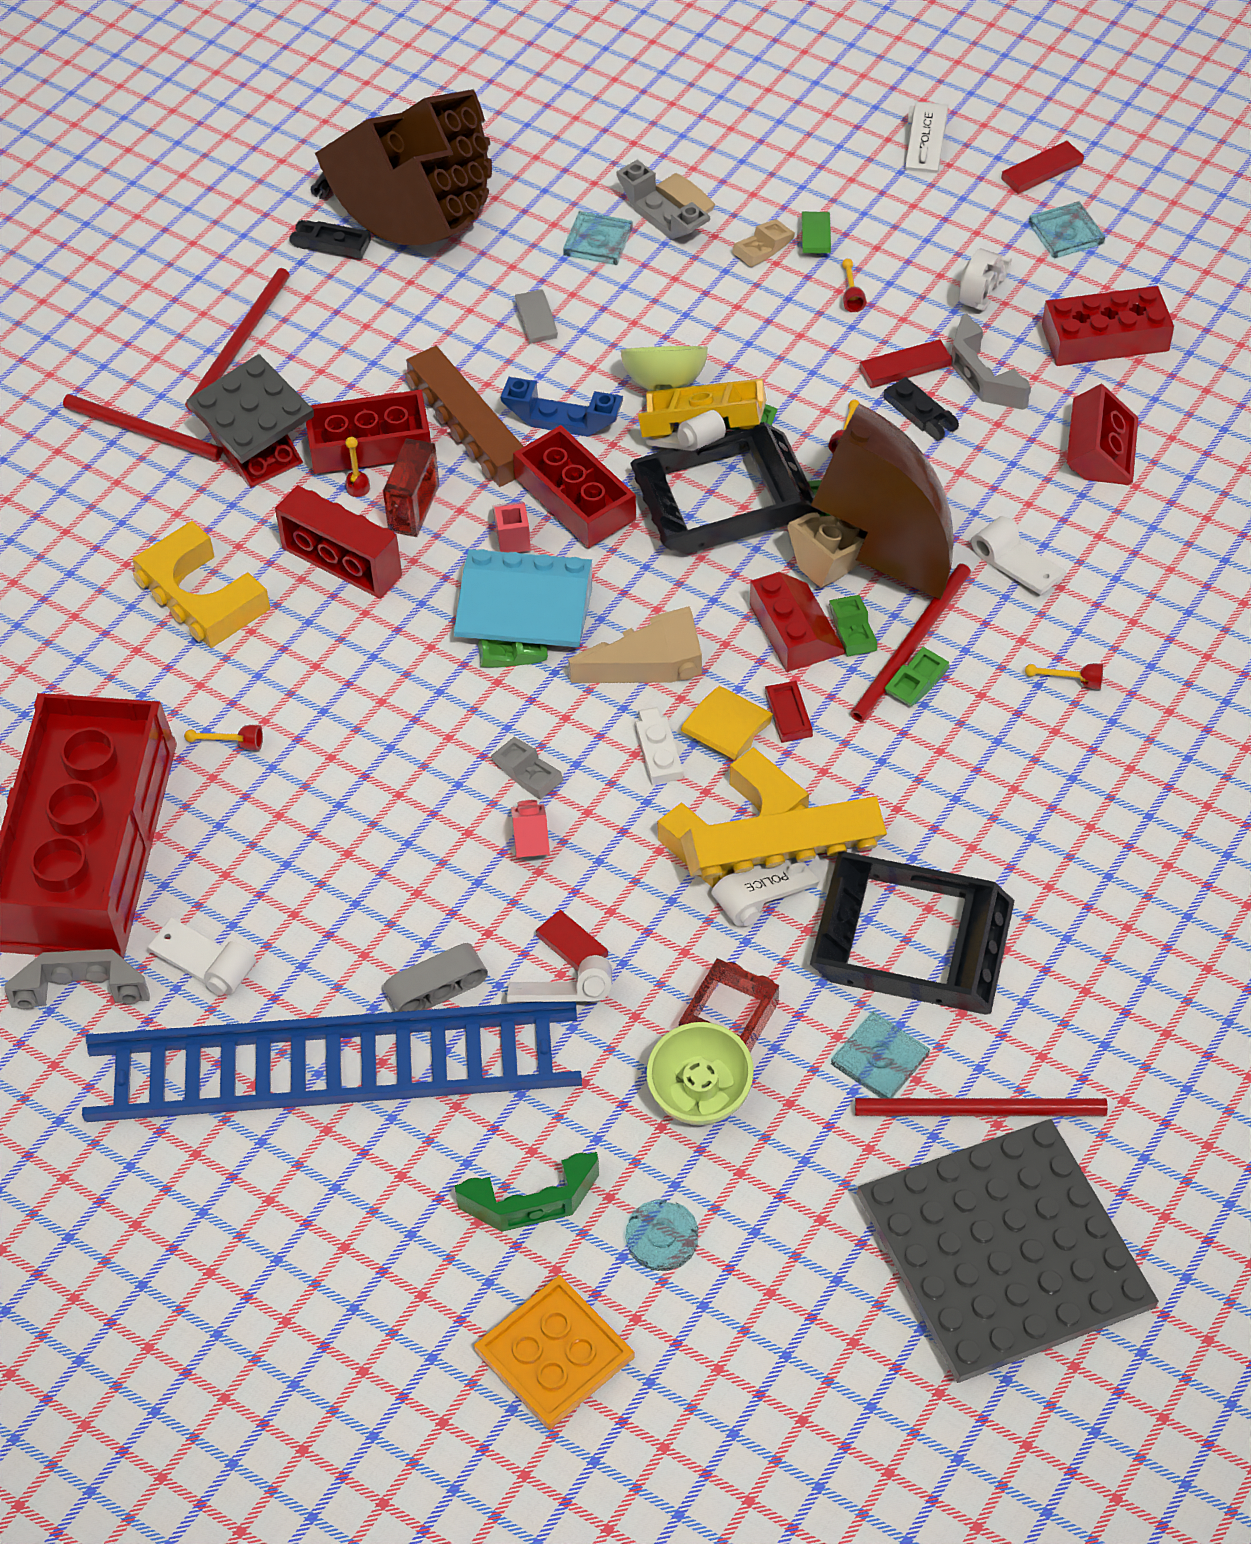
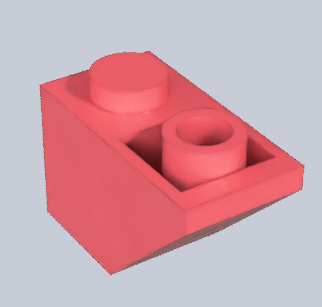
[492,501,531,552]
[511,800,550,858]

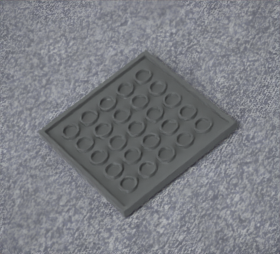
[857,1119,1159,1383]

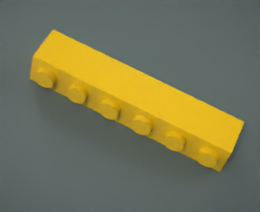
[681,796,887,879]

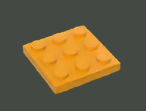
[474,1274,635,1430]

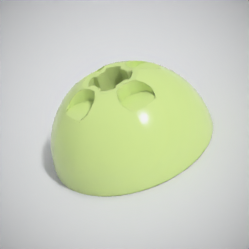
[620,346,708,391]
[647,1022,754,1125]

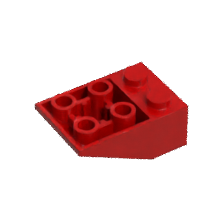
[208,429,303,488]

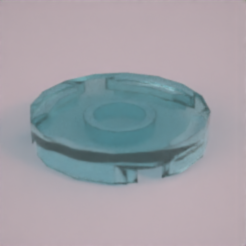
[625,1199,698,1271]

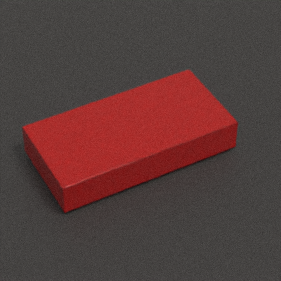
[765,681,813,743]
[536,910,608,971]

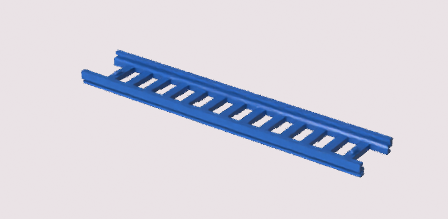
[82,1001,582,1122]

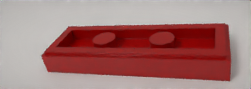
[1001,140,1084,194]
[859,339,952,388]

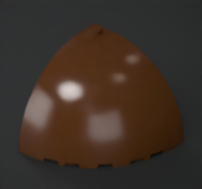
[315,89,492,246]
[811,404,954,600]

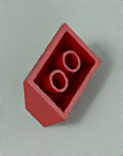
[1066,383,1139,485]
[750,572,845,672]

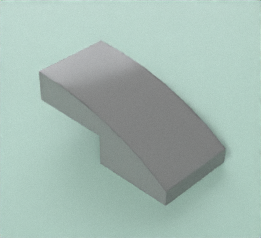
[515,289,558,344]
[491,737,564,800]

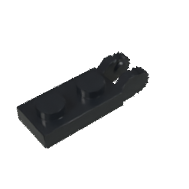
[289,220,371,258]
[883,377,959,441]

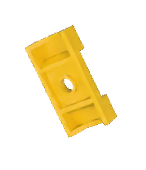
[638,378,767,439]

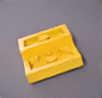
[681,685,773,760]

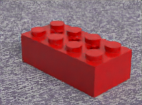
[1042,286,1174,366]
[306,389,432,474]
[513,425,636,548]
[275,485,402,599]

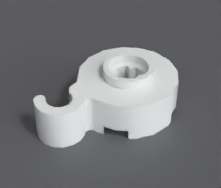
[959,248,1012,311]

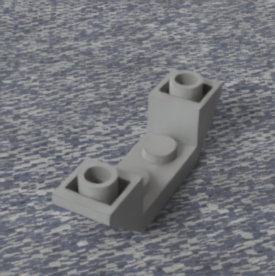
[616,159,710,240]
[951,314,1031,410]
[4,949,150,1009]

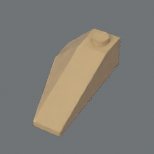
[787,513,868,588]
[568,606,702,683]

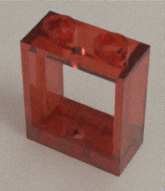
[383,438,440,537]
[679,958,779,1052]

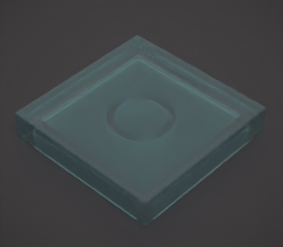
[1028,201,1105,259]
[563,211,633,265]
[831,1011,930,1098]

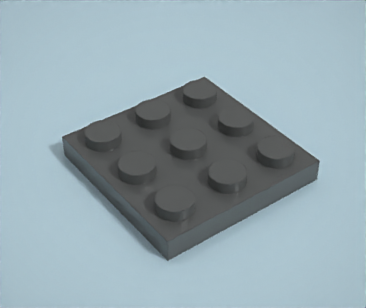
[187,354,314,463]

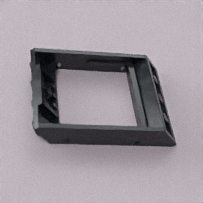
[630,422,822,555]
[810,851,1015,1015]

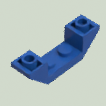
[500,376,623,437]

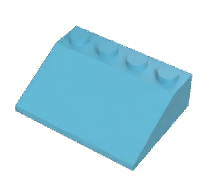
[454,549,592,647]

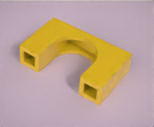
[132,521,271,648]
[657,747,809,888]

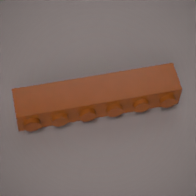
[405,345,524,487]

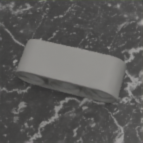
[383,943,488,1012]

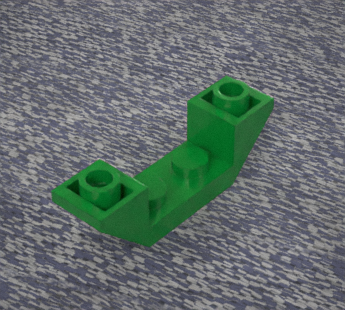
[454,1152,599,1232]

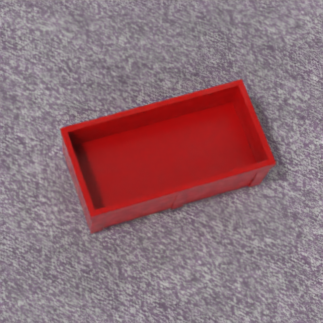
[0,693,177,959]

